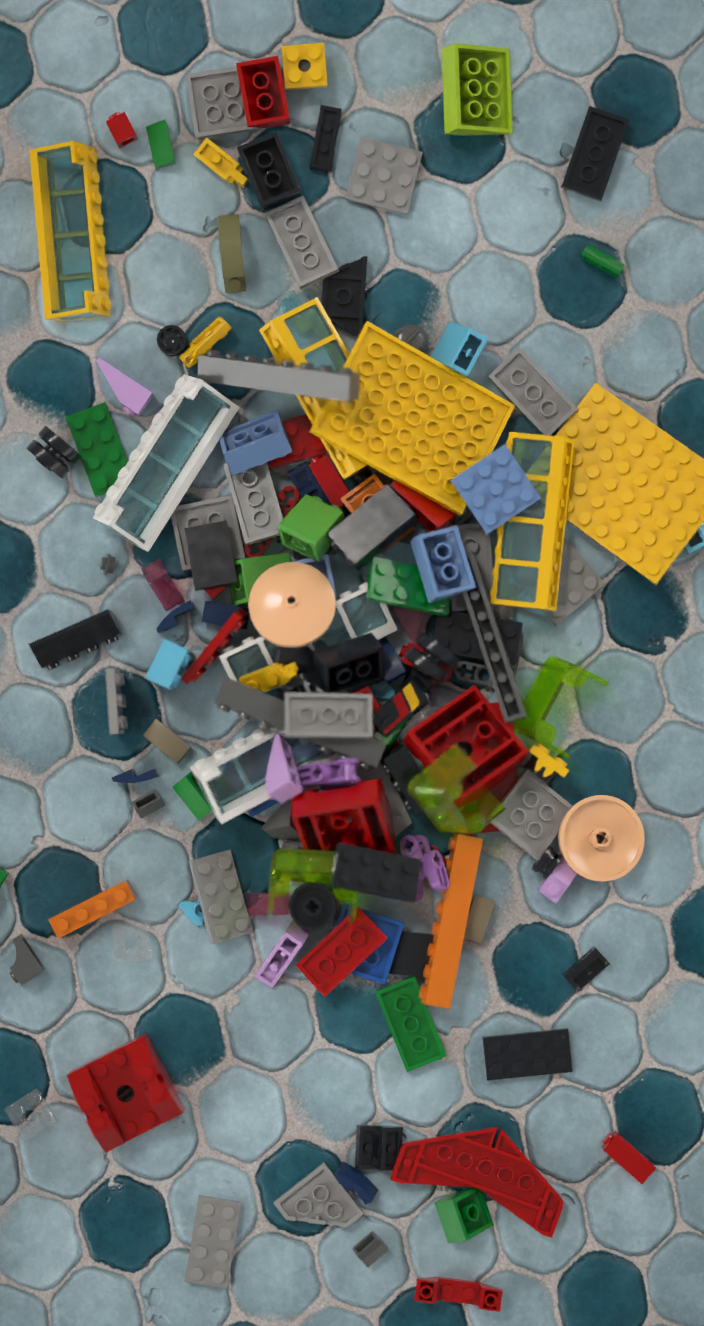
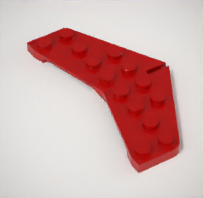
[390,1126,563,1238]

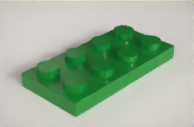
[65,402,136,497]
[366,557,450,617]
[375,976,447,1072]

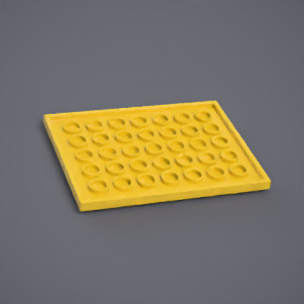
[309,321,515,516]
[526,382,704,585]

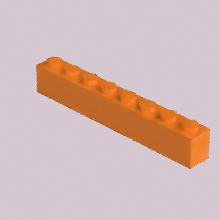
[419,833,483,1009]

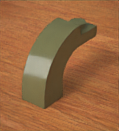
[218,214,247,293]

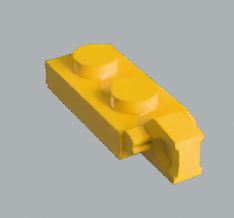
[193,138,249,188]
[179,317,232,368]
[239,662,298,692]

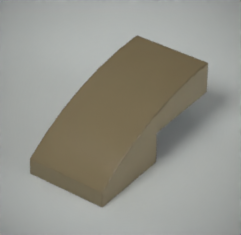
[143,719,192,764]
[464,894,495,945]

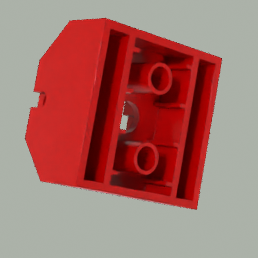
[403,685,529,809]
[292,778,396,873]
[67,1032,185,1152]

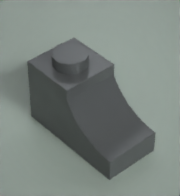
[10,934,45,986]

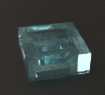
[275,289,302,314]

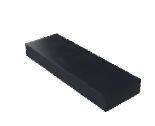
[310,105,342,173]

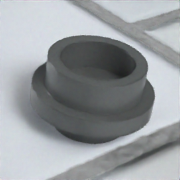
[100,553,116,575]

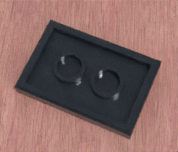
[184,521,238,591]

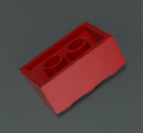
[236,56,290,128]
[390,481,455,532]

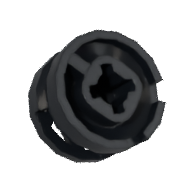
[157,325,188,357]
[531,846,562,879]

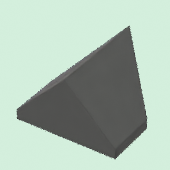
[261,798,301,842]

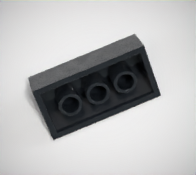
[29,609,122,671]

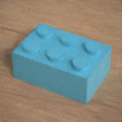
[145,638,193,690]

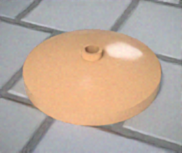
[249,562,336,648]
[558,795,645,882]

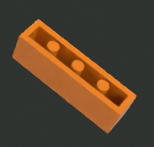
[48,879,137,939]

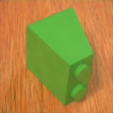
[277,494,345,563]
[229,553,292,606]

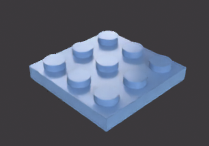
[451,444,541,535]

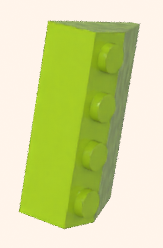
[442,43,513,136]

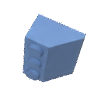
[219,410,292,475]
[410,526,476,603]

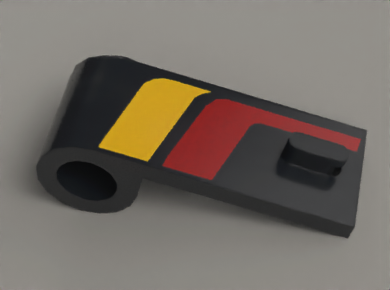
[372,674,432,737]

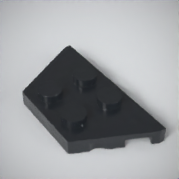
[321,256,367,338]

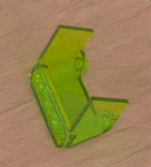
[513,656,609,759]
[408,744,506,833]
[266,848,357,924]

